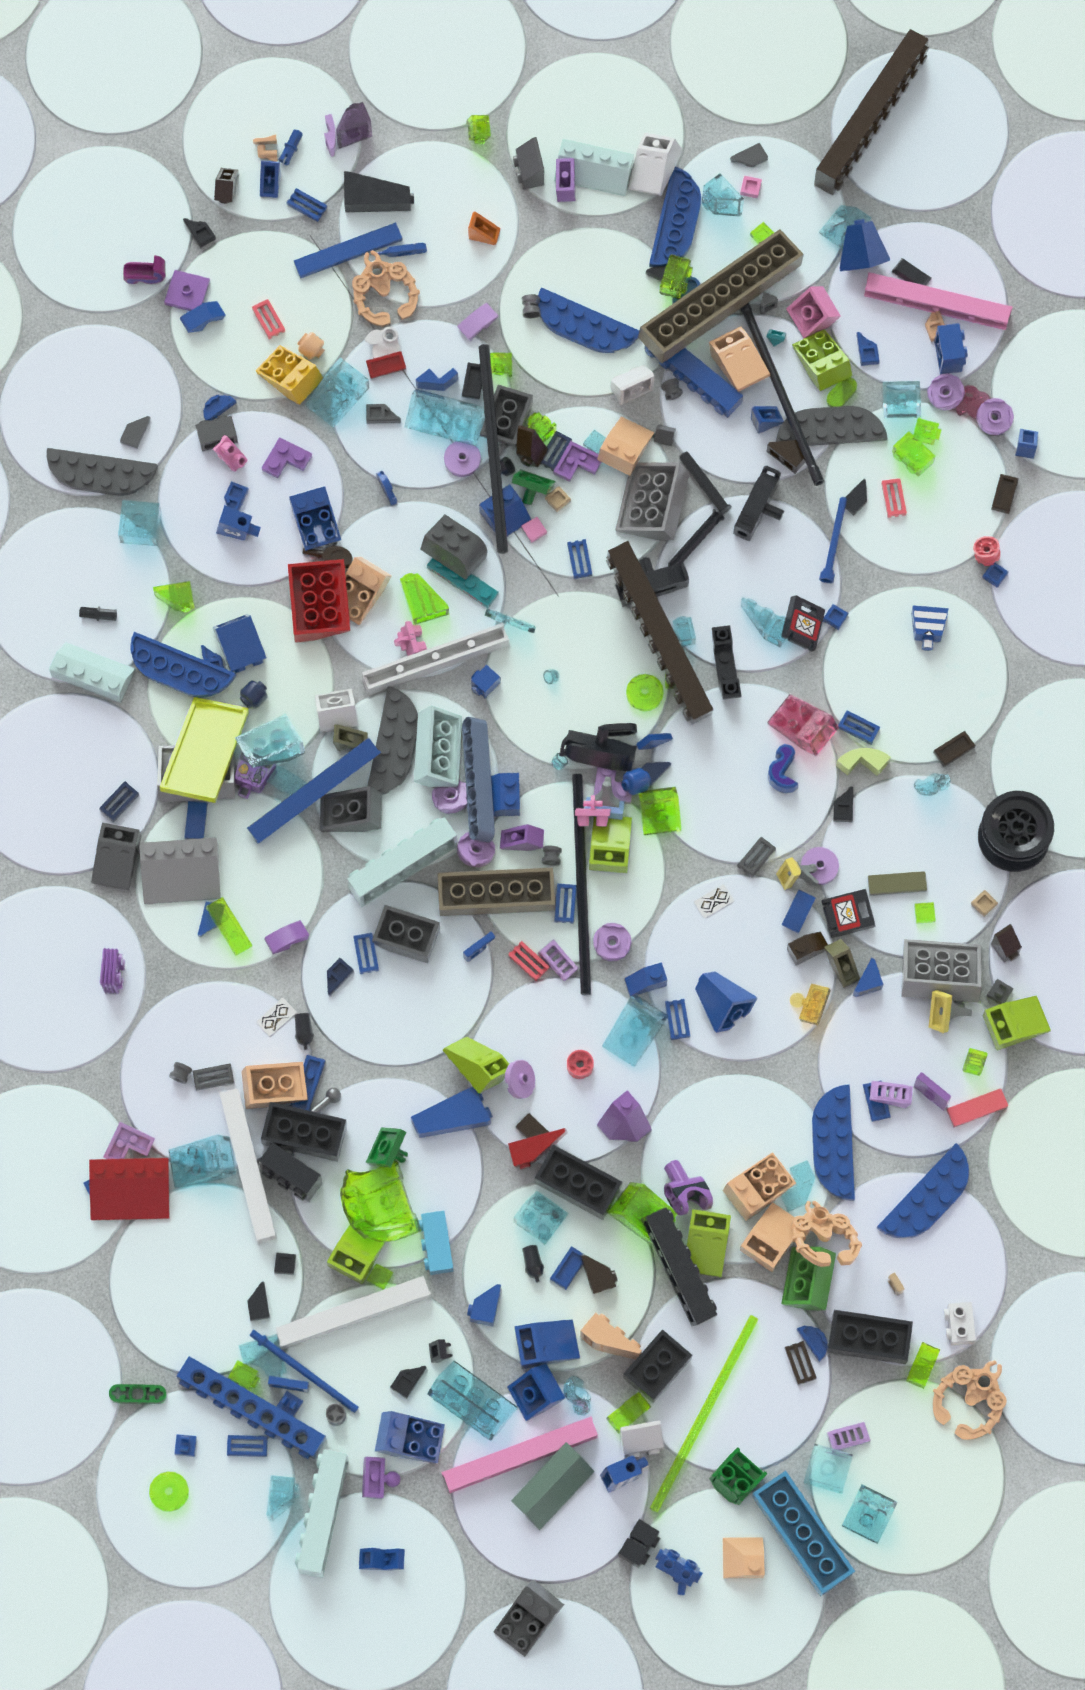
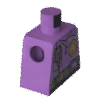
[235,750,277,799]

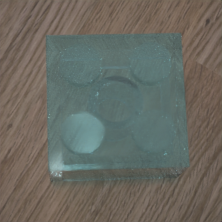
[118,500,162,546]

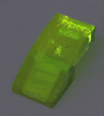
[906,1342,940,1389]
[606,1392,651,1434]

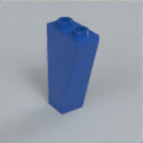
[410,1087,493,1138]

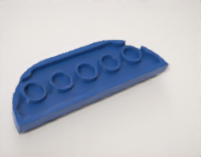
[649,167,701,267]
[538,287,639,353]
[130,631,237,698]
[812,1084,855,1201]
[876,1143,969,1238]

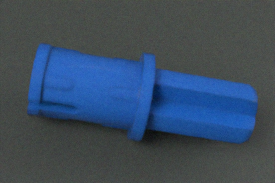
[278,129,303,165]

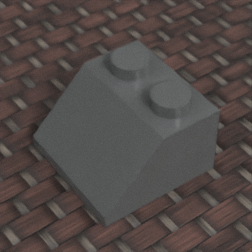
[513,137,544,190]

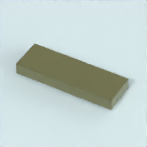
[867,871,927,896]

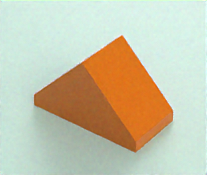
[468,211,501,245]

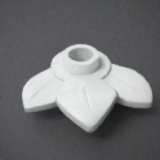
[365,327,400,358]

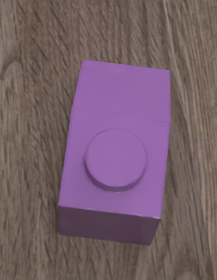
[556,158,576,202]
[500,824,544,851]

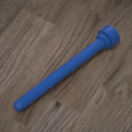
[819,497,847,583]

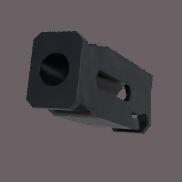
[733,466,784,541]
[615,557,689,607]
[559,725,637,772]

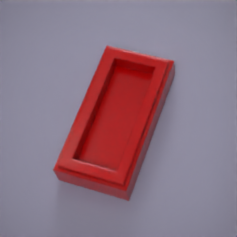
[366,351,406,379]

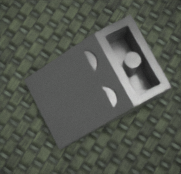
[91,822,142,890]
[493,1580,565,1657]

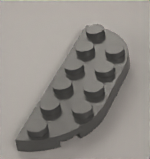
[776,406,888,446]
[46,448,158,496]
[367,687,418,795]

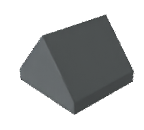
[760,292,778,314]
[654,424,676,446]

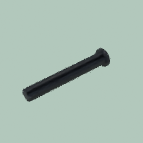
[679,451,732,515]
[668,509,725,566]

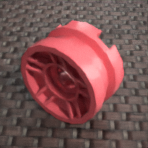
[973,536,1001,566]
[567,1050,594,1079]

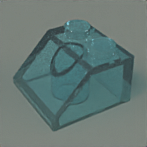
[702,173,744,217]
[881,381,921,418]
[266,1475,300,1521]
[842,1484,898,1544]

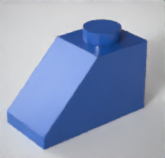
[624,962,668,997]
[467,1284,501,1327]

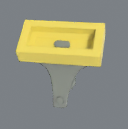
[776,857,819,890]
[928,990,972,1033]

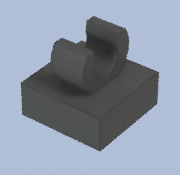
[987,979,1014,1004]

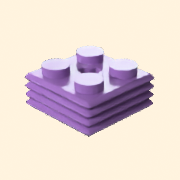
[99,947,125,994]

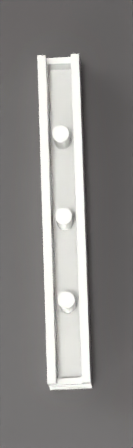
[362,623,510,696]
[219,1088,277,1245]
[275,1276,431,1350]

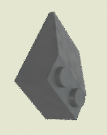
[320,786,382,832]

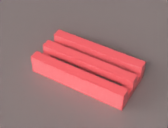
[252,299,285,339]
[881,478,907,518]
[508,941,549,981]

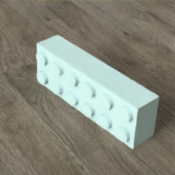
[347,817,458,908]
[295,1449,349,1578]

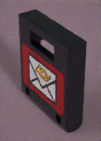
[781,595,826,652]
[821,889,876,938]

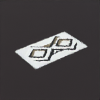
[693,883,735,919]
[256,998,297,1036]

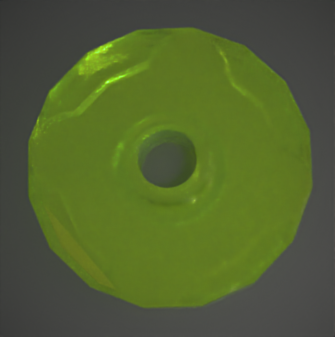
[626,674,664,712]
[149,1471,189,1512]

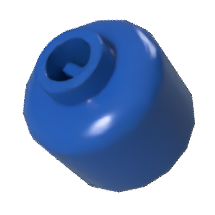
[621,768,651,795]

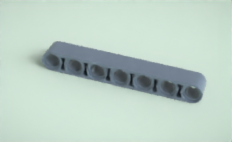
[462,716,495,843]

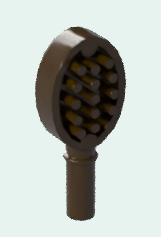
[302,546,353,569]

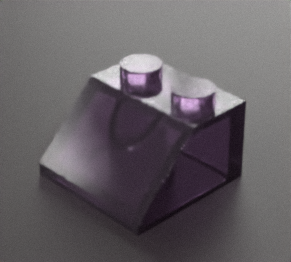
[336,102,372,149]

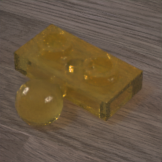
[789,983,831,1026]

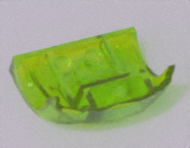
[340,1160,422,1242]

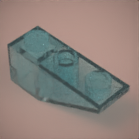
[741,597,786,648]

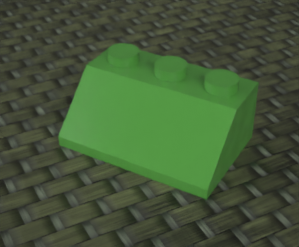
[781,1247,836,1311]

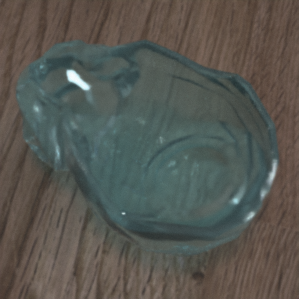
[913,773,951,796]
[563,1375,591,1416]

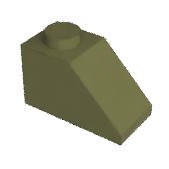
[824,939,860,988]

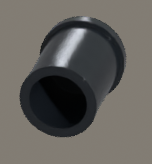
[294,1013,314,1050]
[522,1245,545,1283]

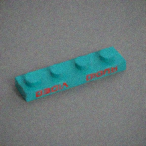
[427,558,499,609]

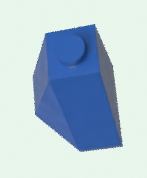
[839,219,890,272]
[695,971,758,1033]

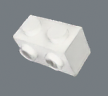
[944,1301,976,1346]

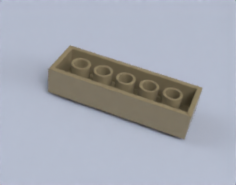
[438,867,555,916]

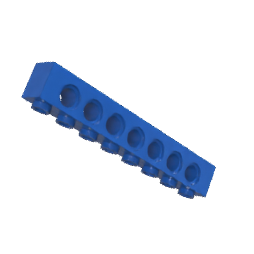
[176,1356,327,1459]

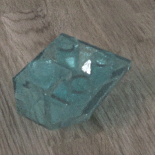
[819,205,872,250]
[513,1191,569,1245]

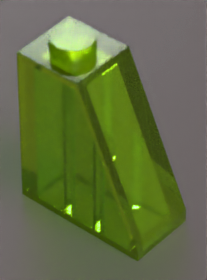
[400,573,450,625]

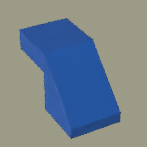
[180,301,226,333]
[415,368,459,391]
[359,1548,405,1571]

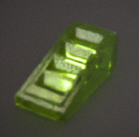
[962,1048,988,1076]

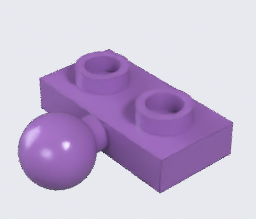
[362,1456,401,1499]

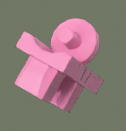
[213,435,248,472]
[394,621,427,656]
[575,795,611,826]

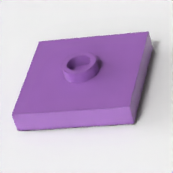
[164,270,210,311]
[914,1072,951,1111]

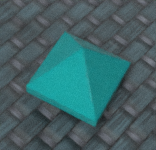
[766,329,787,347]

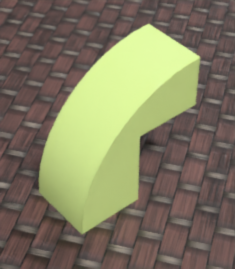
[836,748,891,776]

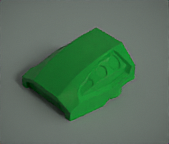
[709,1447,768,1505]

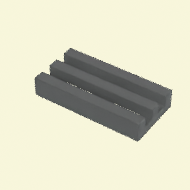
[737,836,776,878]
[192,1063,234,1091]

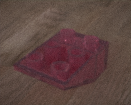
[767,694,839,756]

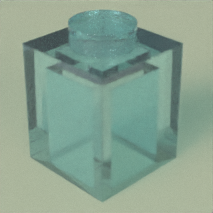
[672,616,696,647]

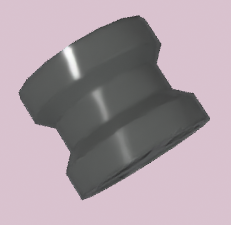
[661,378,683,401]
[542,845,562,866]
[169,1062,193,1084]

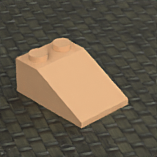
[597,416,655,476]
[241,1062,308,1109]

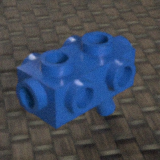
[655,1548,703,1595]

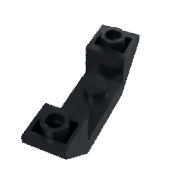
[711,625,742,700]

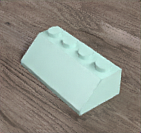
[554,139,634,196]
[49,642,136,703]
[414,705,462,787]

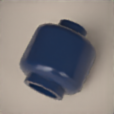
[239,680,268,709]

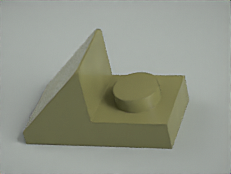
[333,724,368,751]

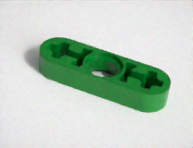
[109,1384,167,1404]

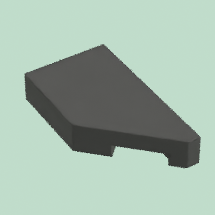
[366,404,401,424]

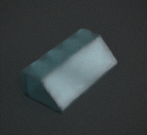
[404,389,485,446]
[427,1360,518,1441]

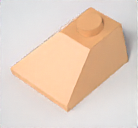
[722,1537,765,1579]

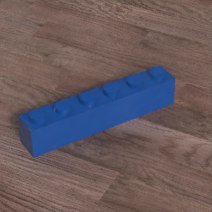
[644,346,743,418]

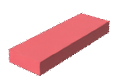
[946,1088,1008,1127]

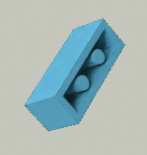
[418,1210,454,1275]

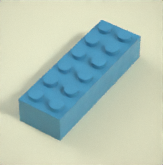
[752,1471,855,1597]

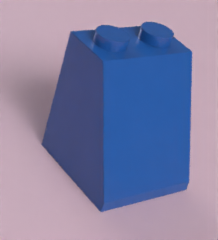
[212,614,267,673]

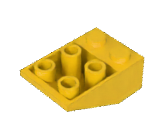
[255,345,324,405]

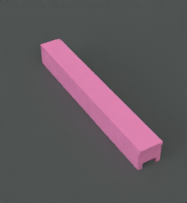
[864,272,1012,330]
[442,1416,598,1493]

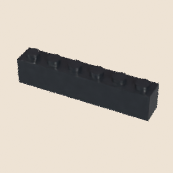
[641,1207,717,1327]

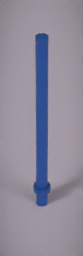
[249,1329,359,1413]

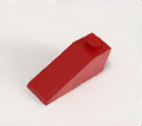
[508,1128,568,1170]

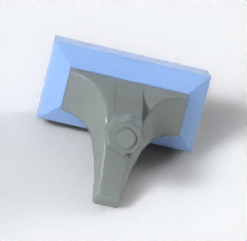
[585,777,625,820]

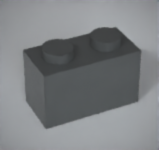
[195,416,238,452]

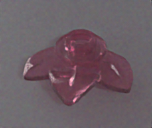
[955,385,991,420]

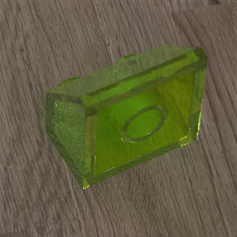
[638,786,682,835]

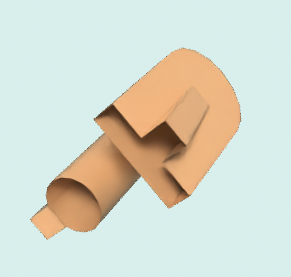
[253,134,278,162]

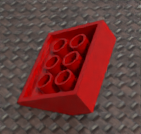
[288,559,351,642]
[89,1158,170,1221]

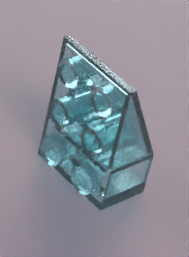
[305,357,370,428]
[168,1134,236,1188]

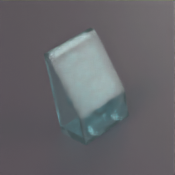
[235,713,305,768]
[602,995,669,1067]

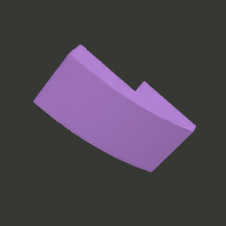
[264,920,309,954]

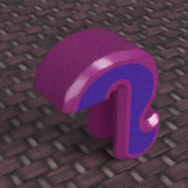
[123,255,166,284]

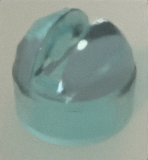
[543,669,560,685]
[551,753,568,770]

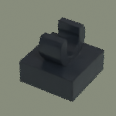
[429,1339,453,1363]

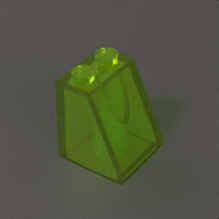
[608,1182,678,1244]

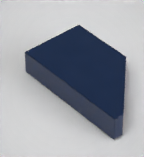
[641,762,672,788]
[327,957,354,997]

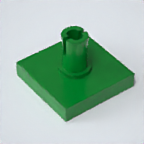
[511,469,556,505]
[365,1127,408,1168]

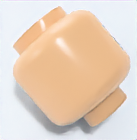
[297,332,325,360]

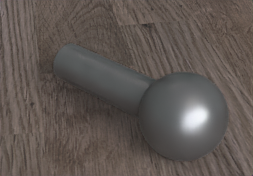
[310,1088,341,1113]

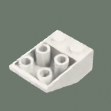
[629,132,683,196]

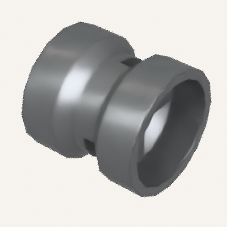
[521,294,541,319]
[325,1403,346,1426]

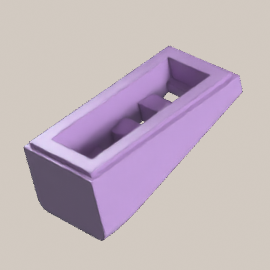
[538,939,579,981]
[870,1081,913,1108]
[826,1422,871,1453]

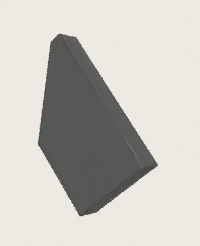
[730,142,768,167]
[120,416,151,449]

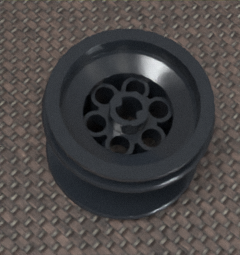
[978,790,1055,872]

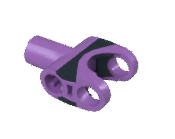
[664,1160,713,1216]

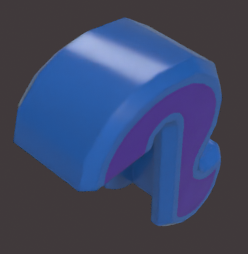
[767,744,799,793]

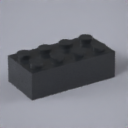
[261,1102,347,1162]
[534,1144,622,1220]
[827,1309,913,1365]

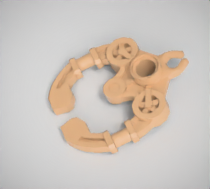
[352,250,420,327]
[791,1201,862,1267]
[933,1360,1007,1440]

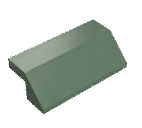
[511,1442,595,1530]

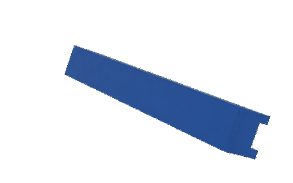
[247,738,381,844]

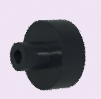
[500,457,515,477]

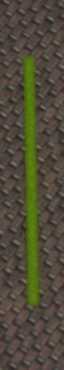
[650,1315,759,1513]

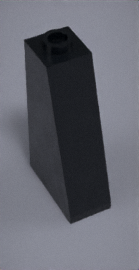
[344,171,414,213]

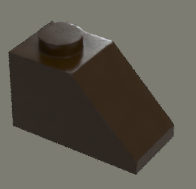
[214,167,239,204]
[516,425,548,468]
[766,440,805,474]
[991,924,1022,963]
[787,931,828,966]
[580,1254,618,1294]

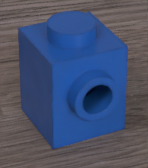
[471,665,501,698]

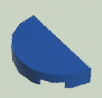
[203,395,237,421]
[376,470,397,506]
[796,1326,828,1362]

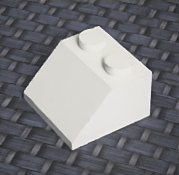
[610,365,654,405]
[314,689,358,732]
[620,1420,664,1459]

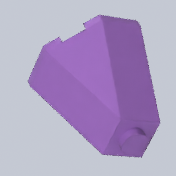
[597,1090,652,1142]

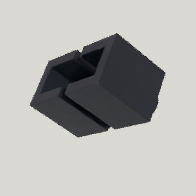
[618,1519,661,1568]

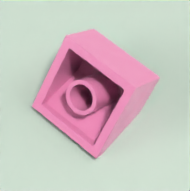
[786,286,841,338]

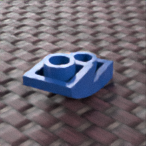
[781,889,816,934]

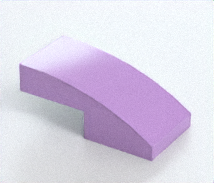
[324,114,336,157]
[457,303,499,341]

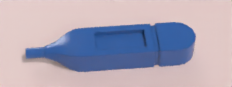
[376,242,427,257]

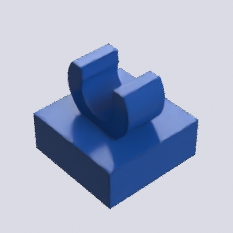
[276,1391,304,1417]
[174,1434,197,1457]

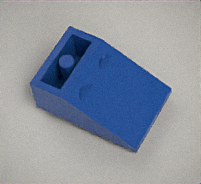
[289,486,341,551]
[514,1319,580,1369]
[374,1411,445,1464]

